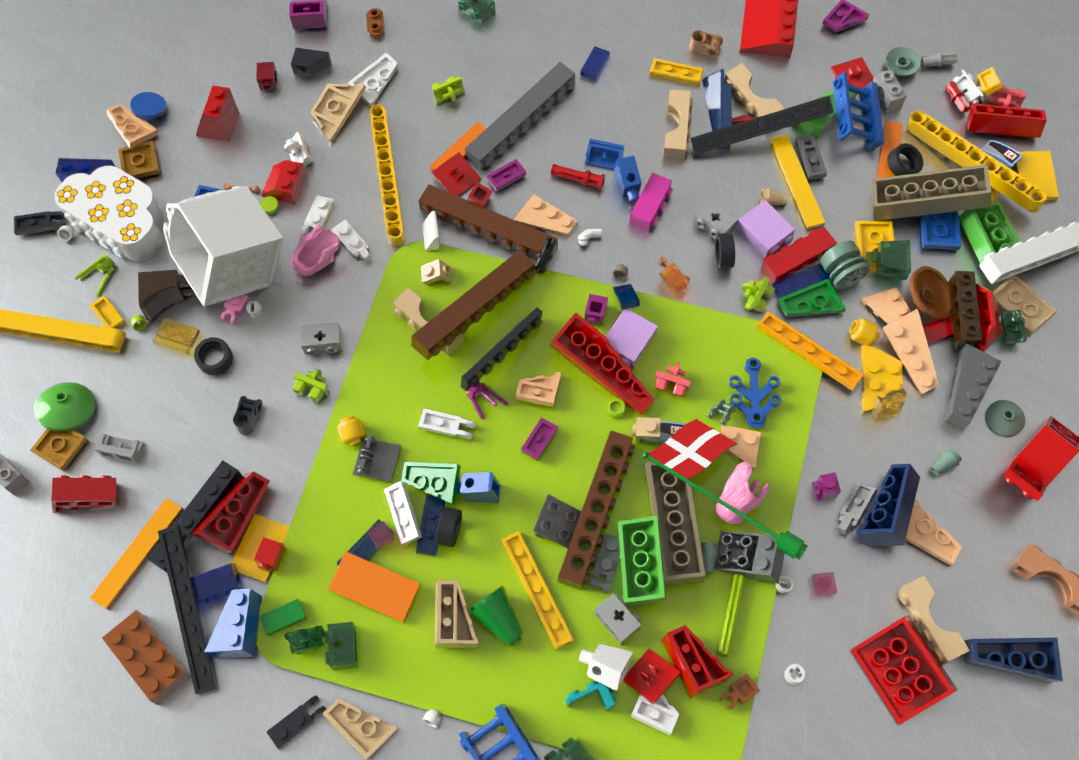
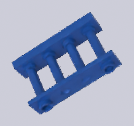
[833,72,885,151]
[459,704,540,760]

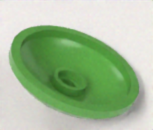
[34,382,95,431]

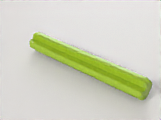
[718,574,745,656]

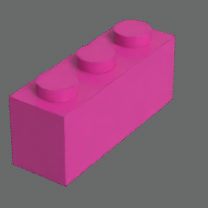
[629,172,673,232]

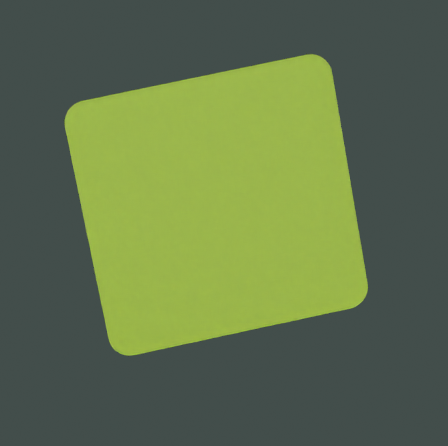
[256,241,822,760]

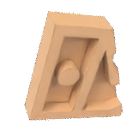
[515,372,561,407]
[720,425,761,470]

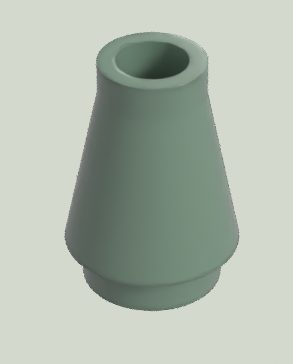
[931,448,962,476]
[700,542,719,573]

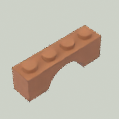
[1010,544,1079,616]

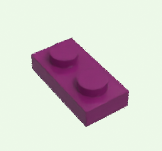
[487,159,526,192]
[521,417,558,461]

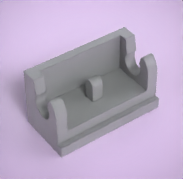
[94,433,145,463]

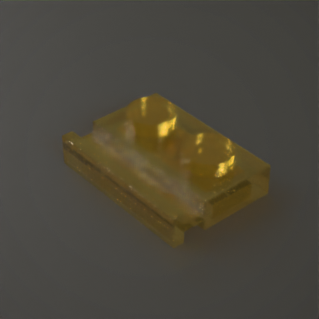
[153,318,200,355]
[870,389,907,422]

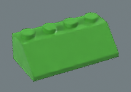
[959,201,1020,264]
[618,516,666,607]

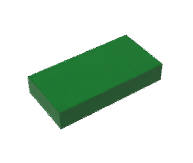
[260,599,307,636]

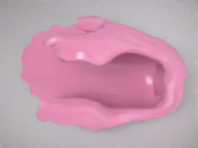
[290,224,340,276]
[716,461,770,525]

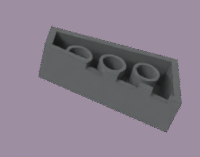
[945,343,1002,431]

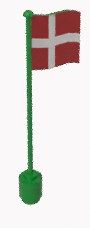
[642,419,808,560]

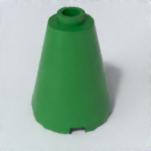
[469,585,523,646]

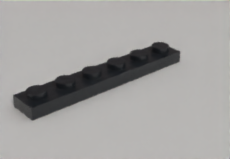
[461,307,543,392]

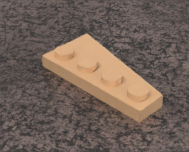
[882,309,939,395]

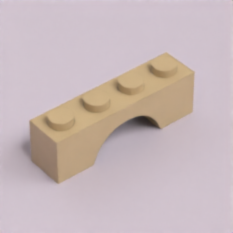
[724,63,785,118]
[663,89,693,160]
[392,288,464,356]
[898,576,970,665]

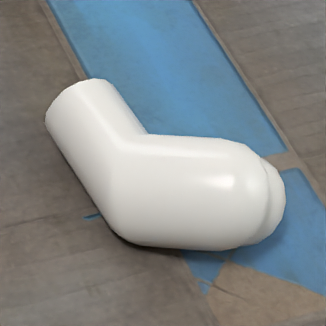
[578,229,602,246]

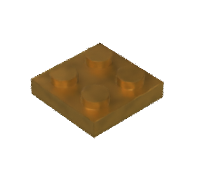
[118,141,160,179]
[30,429,88,471]

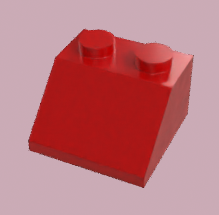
[261,160,307,204]

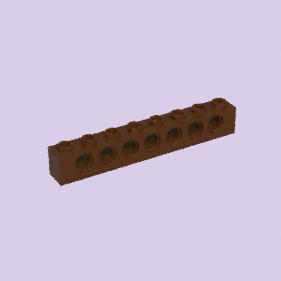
[558,430,635,590]

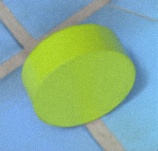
[260,196,279,215]
[606,398,626,419]

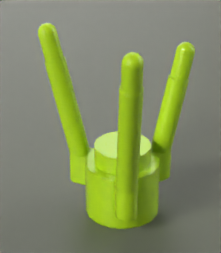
[74,254,115,296]

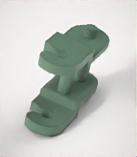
[707,400,735,426]

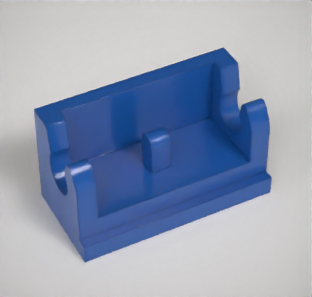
[585,139,624,170]

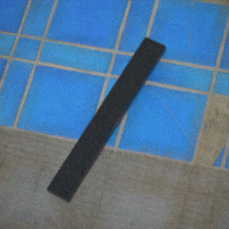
[690,95,834,155]
[158,525,218,695]

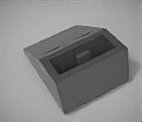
[714,530,785,584]

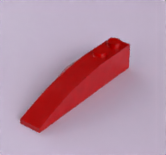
[550,312,654,415]

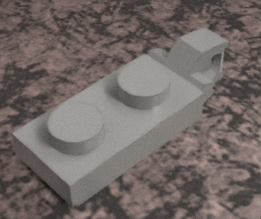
[838,481,877,536]

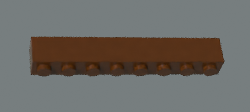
[418,184,558,265]
[411,250,535,360]

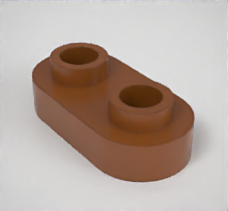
[366,8,385,39]

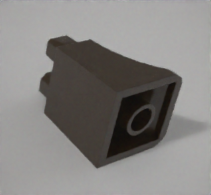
[138,269,194,320]

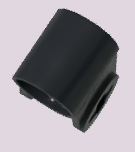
[233,396,263,435]

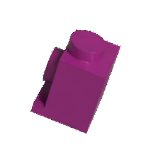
[584,294,608,326]
[812,472,841,502]

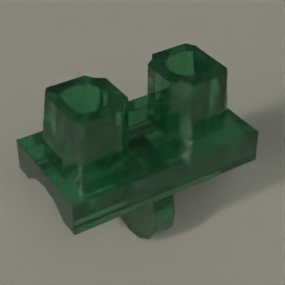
[1000,309,1027,344]
[284,625,326,654]

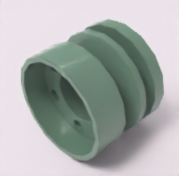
[820,240,870,289]

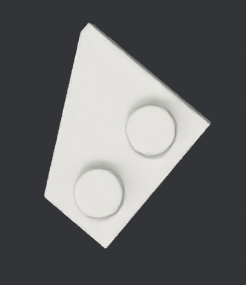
[631,695,679,736]

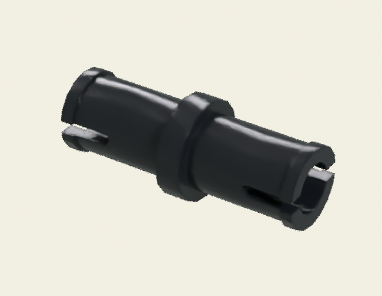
[534,237,558,274]

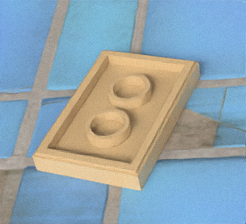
[992,275,1057,336]

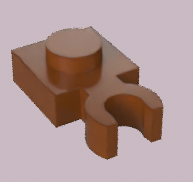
[720,673,760,710]

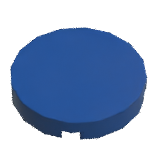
[130,92,166,120]

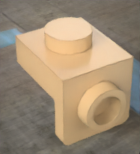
[421,259,451,285]
[632,417,661,442]

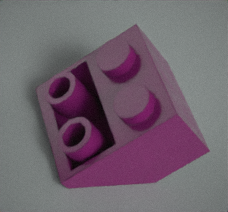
[289,0,327,29]

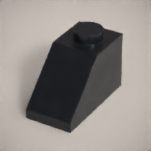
[291,48,332,77]

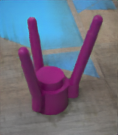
[467,381,509,419]

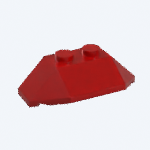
[976,283,1003,353]

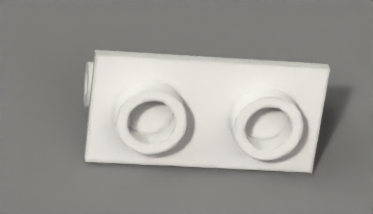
[953,70,985,105]

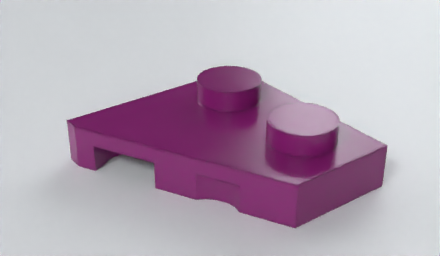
[822,0,869,32]

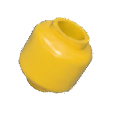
[849,318,880,346]
[337,416,366,446]

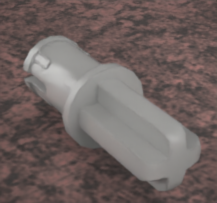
[921,53,957,68]

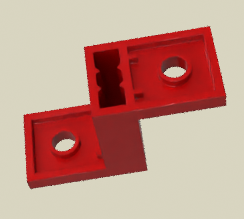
[1003,416,1079,501]

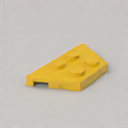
[862,344,903,413]

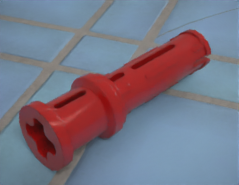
[550,164,605,190]

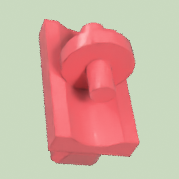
[988,85,1027,108]
[656,363,691,397]

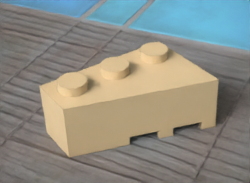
[434,580,479,649]

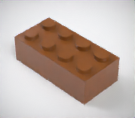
[102,610,191,705]

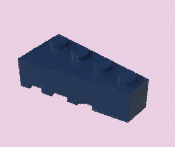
[856,463,920,546]
[964,637,1063,682]

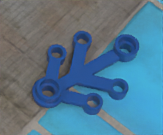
[729,358,781,429]

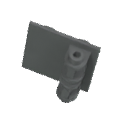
[353,435,401,482]
[533,494,581,548]

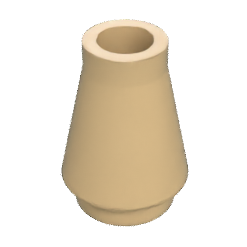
[760,188,788,206]

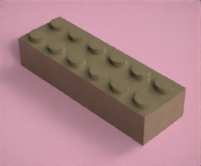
[872,164,991,221]
[645,462,706,586]

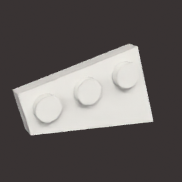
[348,53,398,107]

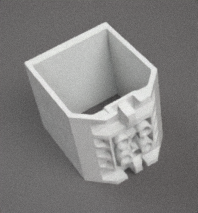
[163,186,283,307]

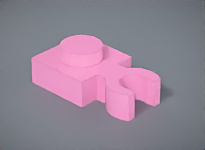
[221,295,250,325]

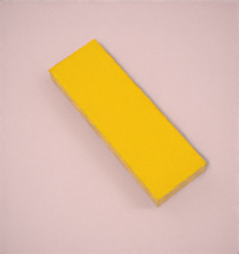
[650,58,704,86]

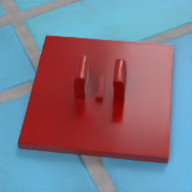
[831,57,874,88]
[431,152,481,196]
[623,649,681,705]

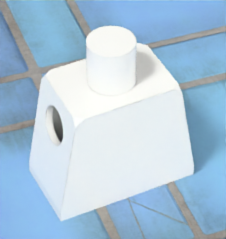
[579,644,633,691]

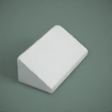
[422,211,439,251]

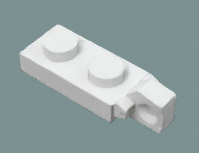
[331,220,371,263]

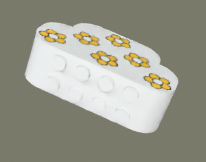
[55,166,163,262]

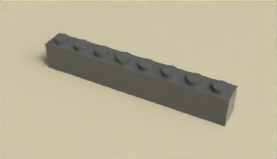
[465,62,576,170]

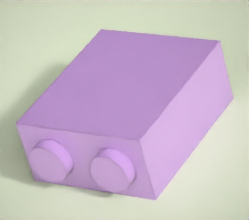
[736,200,795,258]
[606,308,658,369]

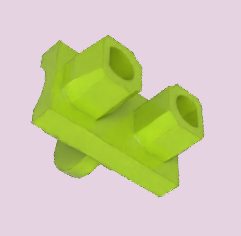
[432,76,465,104]
[742,276,775,313]
[292,369,330,403]

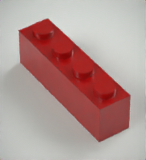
[967,103,1047,138]
[761,227,837,286]

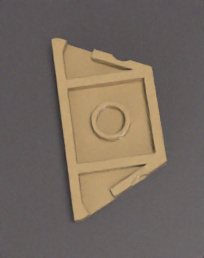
[310,83,366,142]

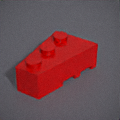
[51,475,116,513]
[662,625,734,698]

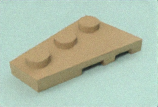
[323,698,398,760]

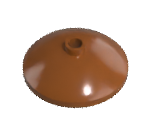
[910,266,951,320]

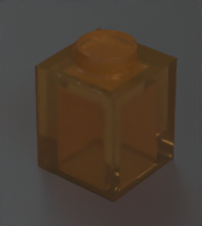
[659,262,690,295]

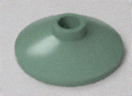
[885,47,921,77]
[985,400,1025,437]

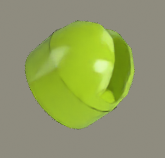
[131,314,148,331]

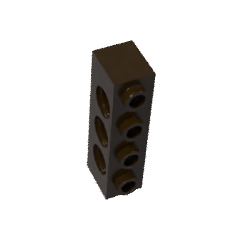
[948,271,982,349]

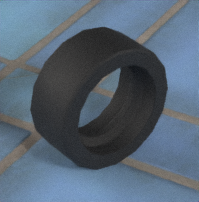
[887,143,924,176]
[715,233,735,269]
[194,337,233,375]
[436,507,462,548]

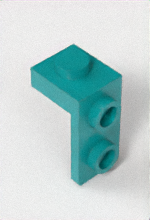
[565,681,617,711]

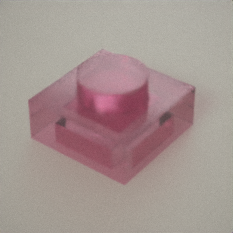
[367,521,395,550]
[812,572,837,596]

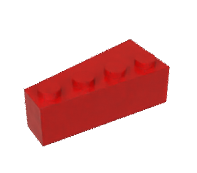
[190,471,270,553]

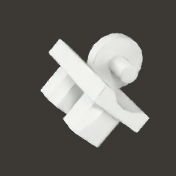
[284,132,313,166]

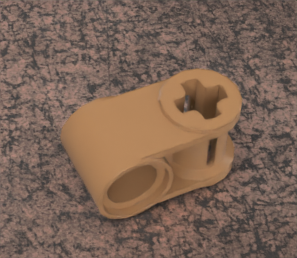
[689,30,723,58]

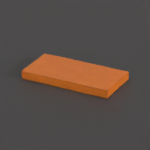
[328,551,421,623]

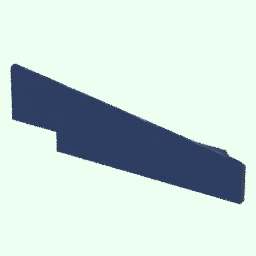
[702,69,732,150]

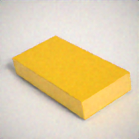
[977,67,1003,96]
[89,295,126,329]

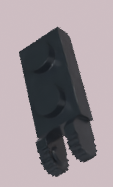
[14,211,67,235]
[266,695,326,750]

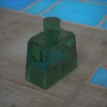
[866,240,911,280]

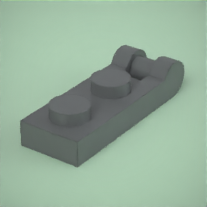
[795,134,827,180]
[589,534,620,593]

